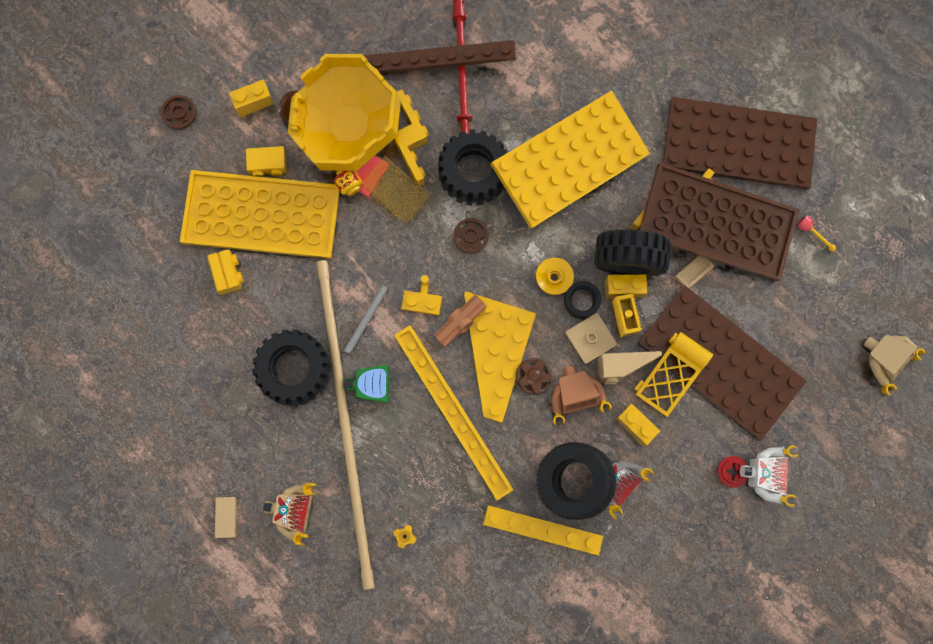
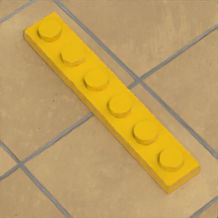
[483,505,603,556]

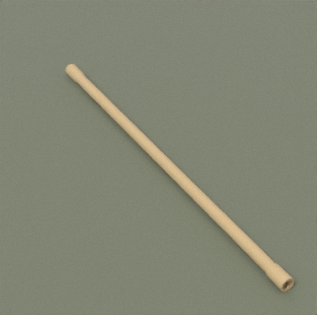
[316,260,375,590]

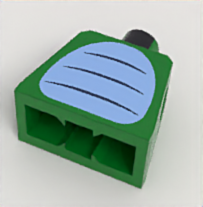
[345,365,389,404]

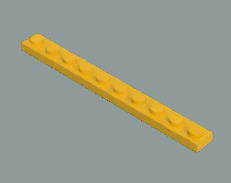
[394,325,513,500]

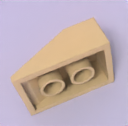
[597,351,662,385]

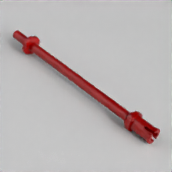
[452,0,473,134]

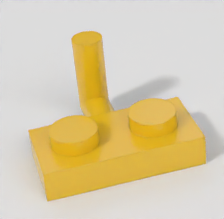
[401,275,442,316]

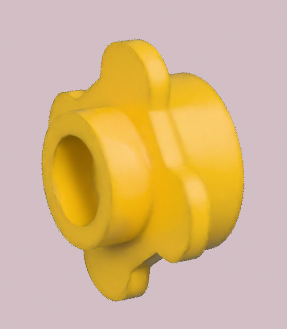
[394,525,416,548]

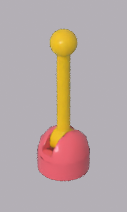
[796,215,836,252]

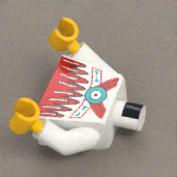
[740,445,799,508]

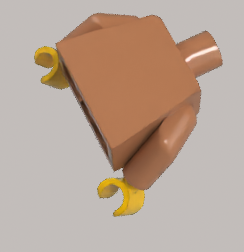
[552,366,612,425]

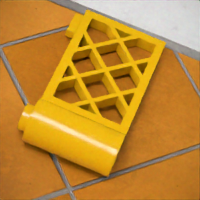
[635,332,713,417]

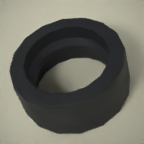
[564,281,601,319]

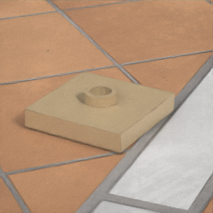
[565,313,618,365]

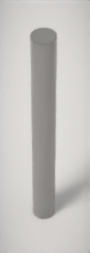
[343,285,388,354]

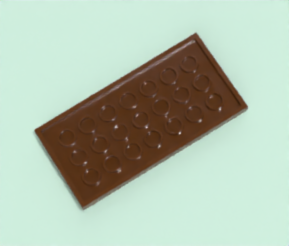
[663,97,817,190]
[639,162,799,281]
[637,285,807,441]

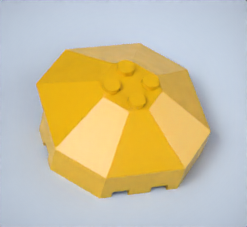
[288,54,401,171]

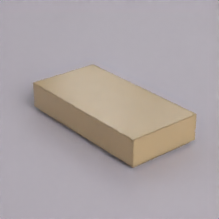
[674,256,715,289]
[215,497,237,538]

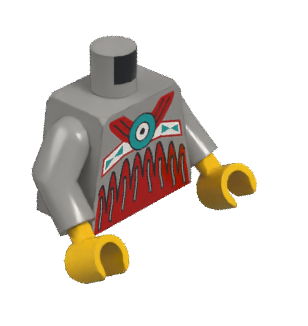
[606,460,655,520]

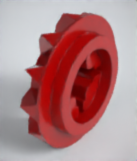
[717,456,748,488]

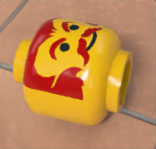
[334,171,362,196]

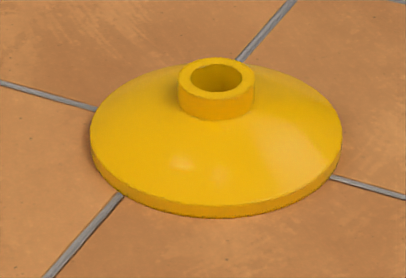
[536,257,574,295]

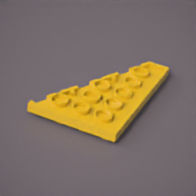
[464,291,536,423]

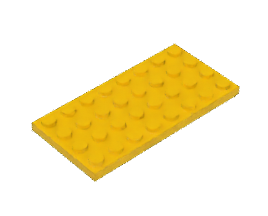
[491,91,650,229]
[180,170,340,259]

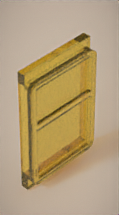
[361,156,430,224]

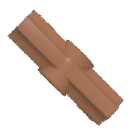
[434,295,487,347]

